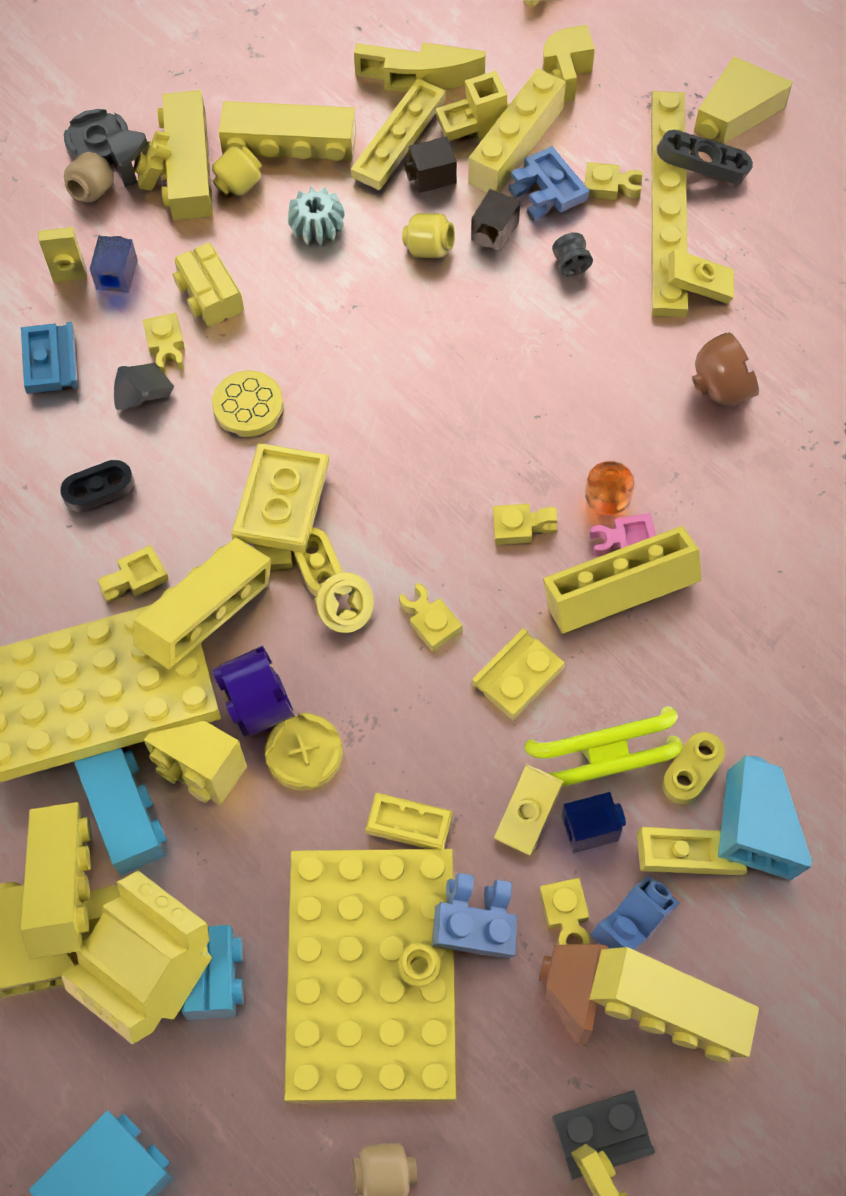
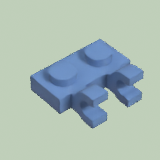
[508,146,590,221]
[432,873,517,959]

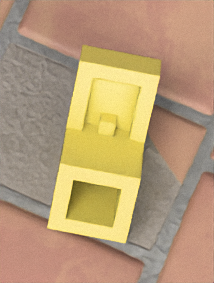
[542,25,595,102]
[436,70,508,141]

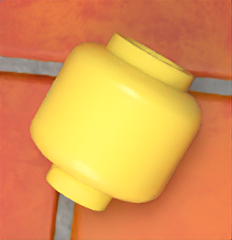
[212,146,262,197]
[402,213,455,258]

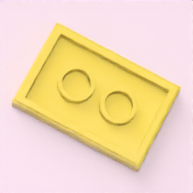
[231,443,330,553]

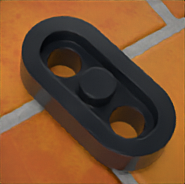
[60,460,134,512]

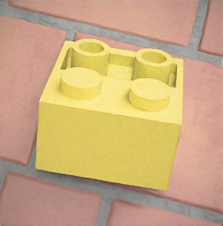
[144,721,247,806]

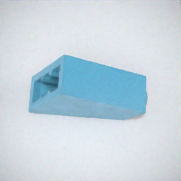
[718,755,812,880]

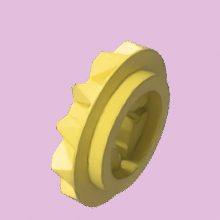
[314,572,374,633]

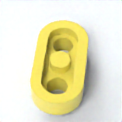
[293,527,342,597]
[662,732,725,805]

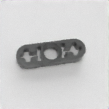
[657,130,753,184]

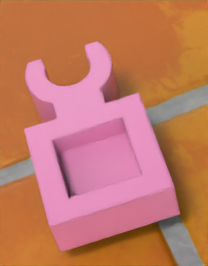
[589,513,656,557]

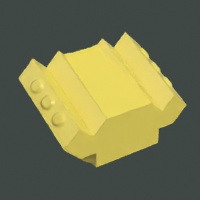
[61,871,212,1045]

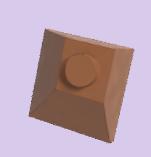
[539,944,608,1047]

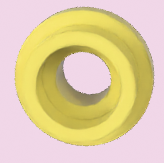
[398,944,440,987]

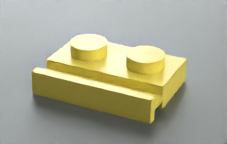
[472,628,565,720]

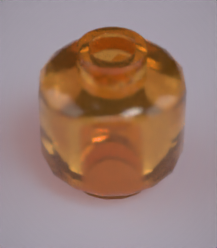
[585,461,635,515]

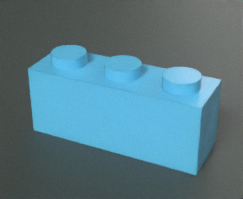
[74,748,167,875]

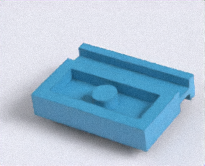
[21,321,78,394]

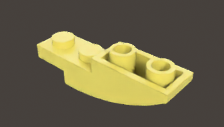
[354,42,486,92]

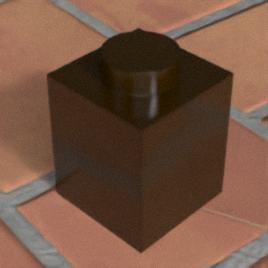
[404,136,457,193]
[471,189,520,252]

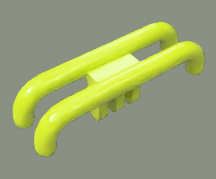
[524,706,683,787]

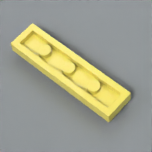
[351,79,446,190]

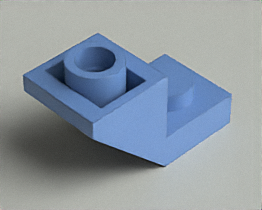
[590,875,680,951]

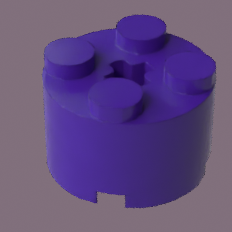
[212,645,295,737]

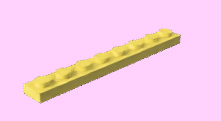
[651,91,688,317]

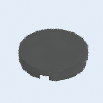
[63,108,129,165]

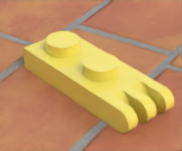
[637,827,747,875]

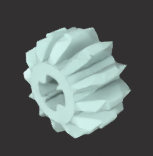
[287,186,345,246]

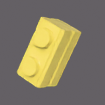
[172,242,244,327]

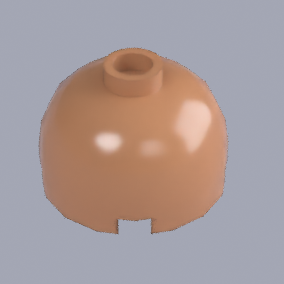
[692,332,759,406]

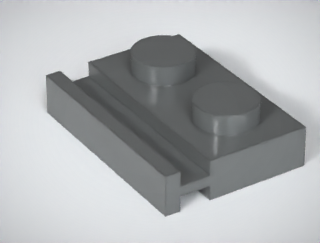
[552,1090,655,1181]

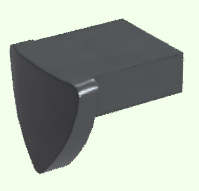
[105,130,147,187]
[114,363,174,410]

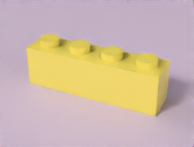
[468,68,566,193]
[157,90,213,220]
[218,101,356,161]
[543,526,702,634]
[133,537,271,669]
[21,802,92,959]
[589,947,759,1063]

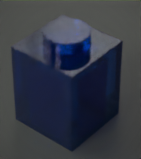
[89,235,138,293]
[561,792,626,853]

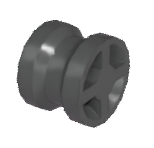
[552,232,593,276]

